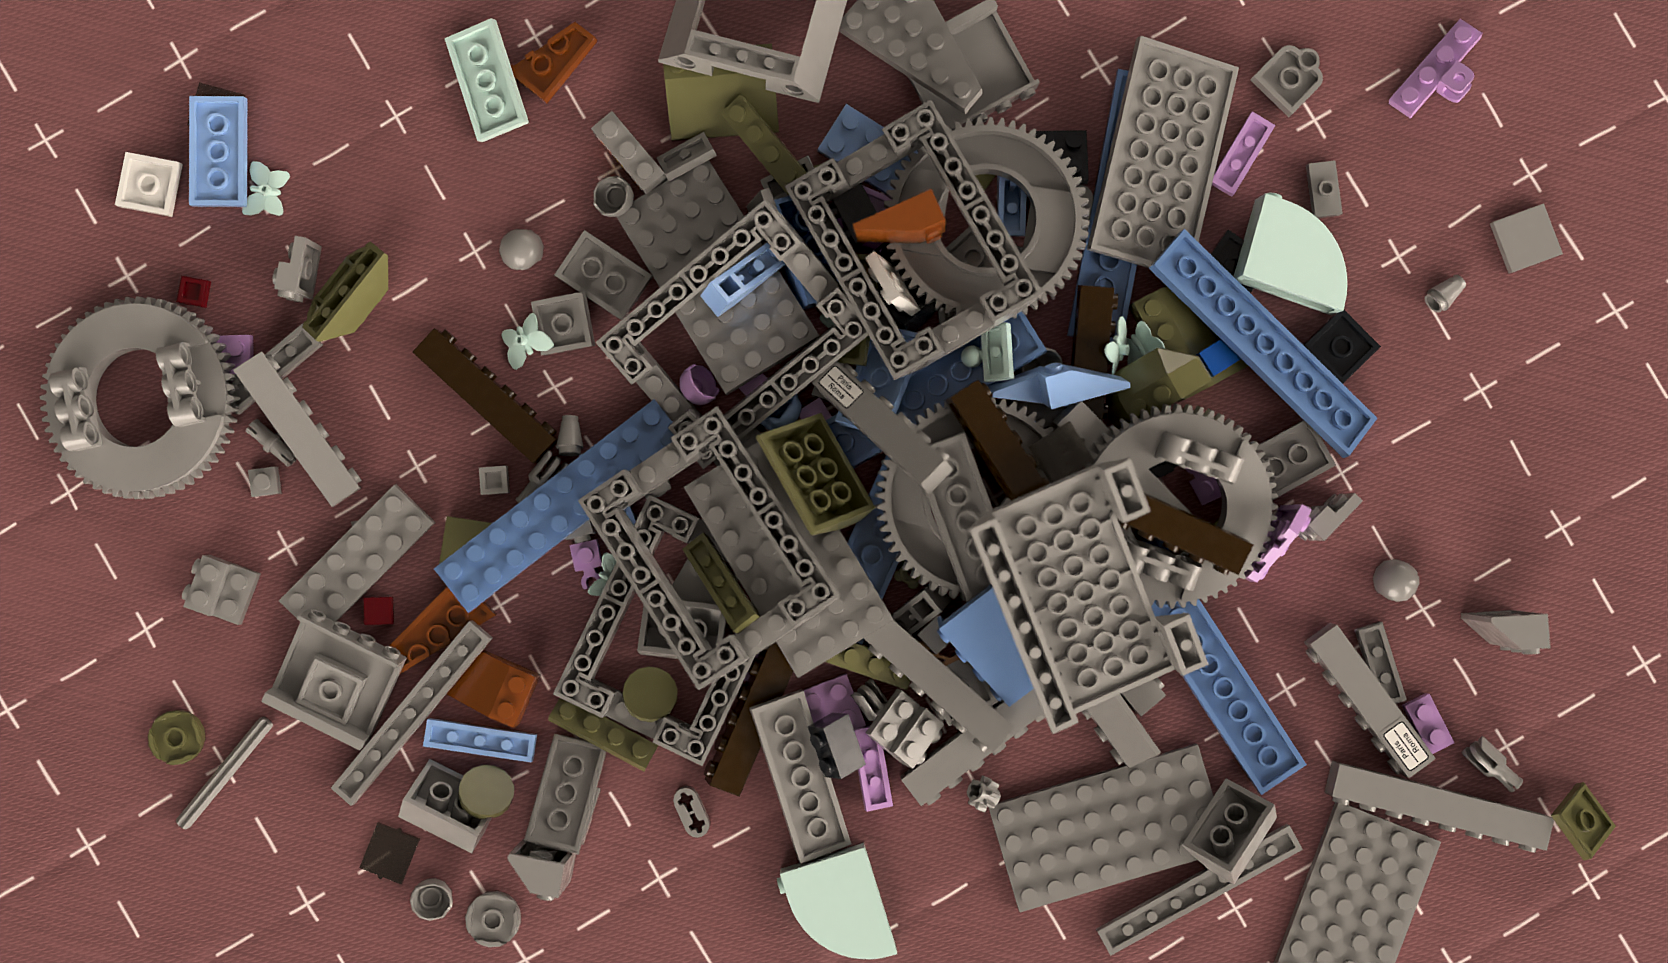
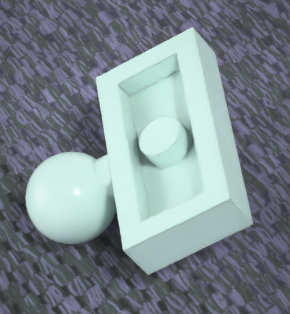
[961,322,1014,383]

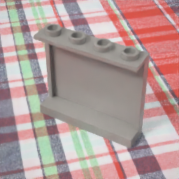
[908,0,1040,131]
[261,609,407,750]

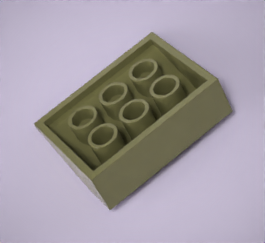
[663,43,779,141]
[1129,286,1248,402]
[756,413,876,535]

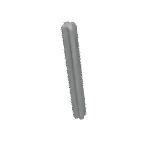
[176,717,273,830]

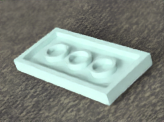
[444,18,529,142]

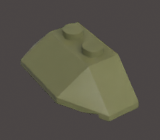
[302,241,389,342]
[1106,347,1213,429]

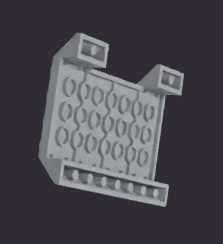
[969,458,1208,734]

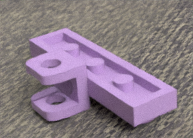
[1388,19,1483,119]

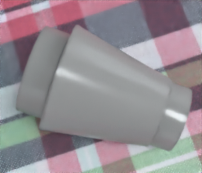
[1425,275,1466,313]
[556,415,584,456]

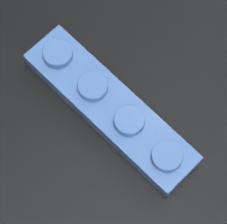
[423,718,537,763]

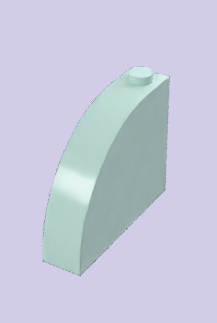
[1233,192,1347,315]
[777,843,897,959]

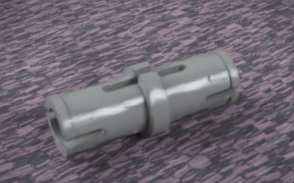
[246,419,297,467]

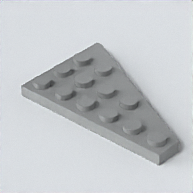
[839,0,982,114]

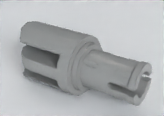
[516,450,569,503]
[851,678,888,722]
[1462,736,1523,792]

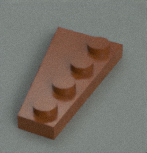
[389,587,497,674]

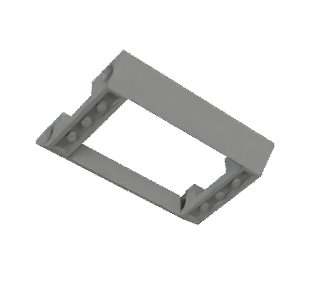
[658,0,847,103]
[785,100,1043,380]
[596,199,869,469]
[578,407,841,690]
[553,495,761,766]

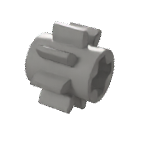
[967,776,1001,812]

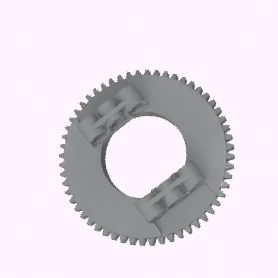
[884,117,1090,319]
[40,296,240,499]
[875,397,1075,600]
[1077,403,1278,609]

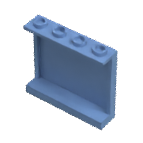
[937,585,1034,707]

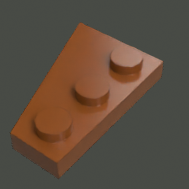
[511,22,598,103]

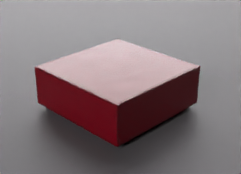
[176,276,211,308]
[364,597,394,625]

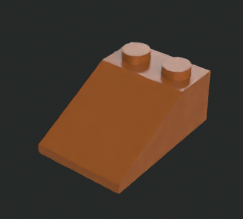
[853,189,945,244]
[447,650,541,728]

